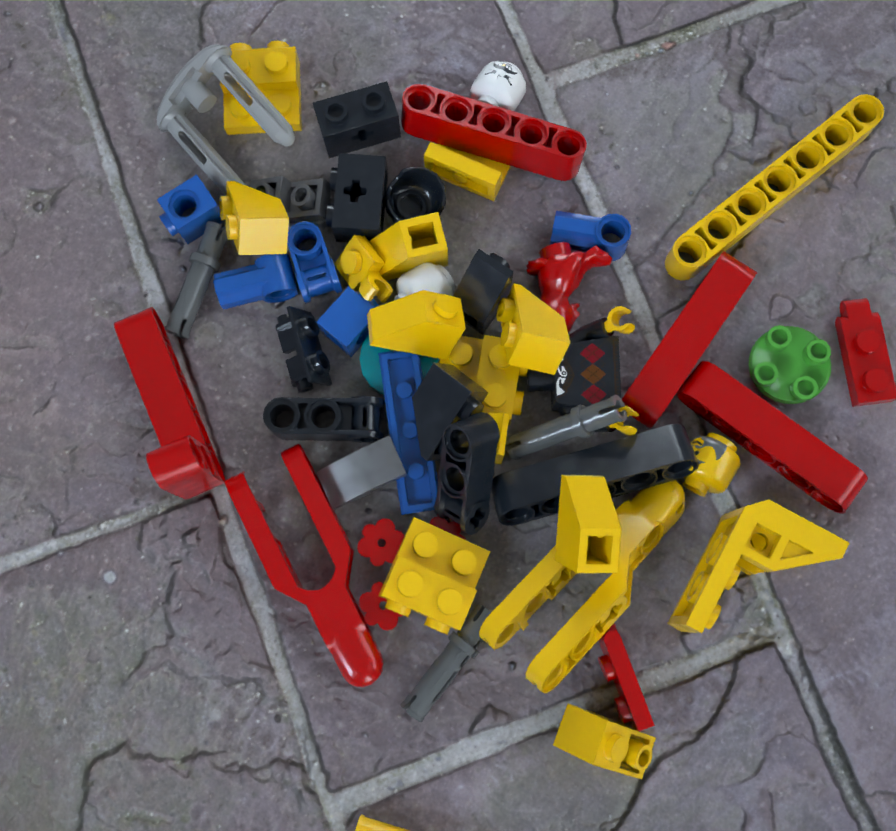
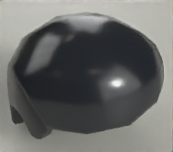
[385,166,446,223]

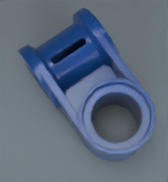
[287,221,343,304]

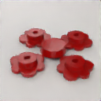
[357,516,467,631]

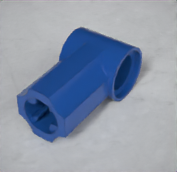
[550,211,631,261]
[213,254,298,310]

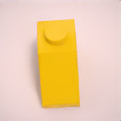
[367,290,466,360]

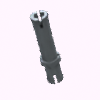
[164,221,227,340]
[505,395,627,460]
[400,603,491,722]

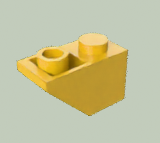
[219,181,289,255]
[369,212,448,281]
[497,283,570,375]
[554,475,622,573]
[553,703,656,780]

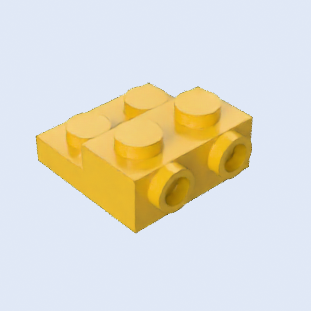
[220,41,302,135]
[439,335,528,426]
[378,517,491,635]

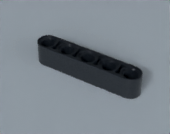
[491,424,699,526]

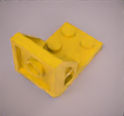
[667,499,849,633]

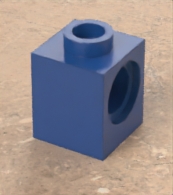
[157,174,226,244]
[317,286,379,357]

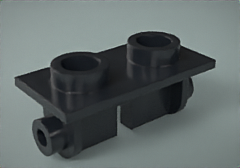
[275,306,332,393]

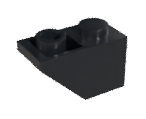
[453,249,513,335]
[412,363,489,461]

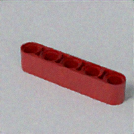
[401,84,587,181]
[622,251,757,429]
[677,361,868,514]

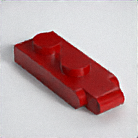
[835,298,896,407]
[598,623,655,732]

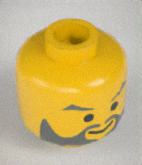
[683,433,741,497]

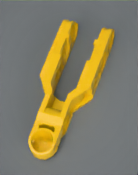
[479,480,685,694]

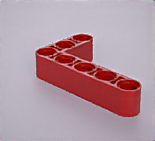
[114,307,225,500]

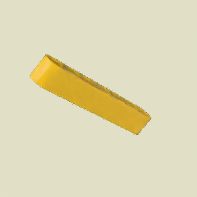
[665,94,884,281]

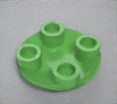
[749,325,831,404]

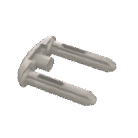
[157,44,295,196]

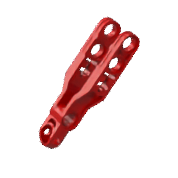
[225,443,384,687]

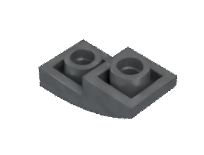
[250,176,331,222]
[317,435,407,510]

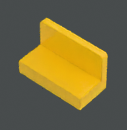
[424,142,511,202]

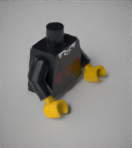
[527,306,639,436]

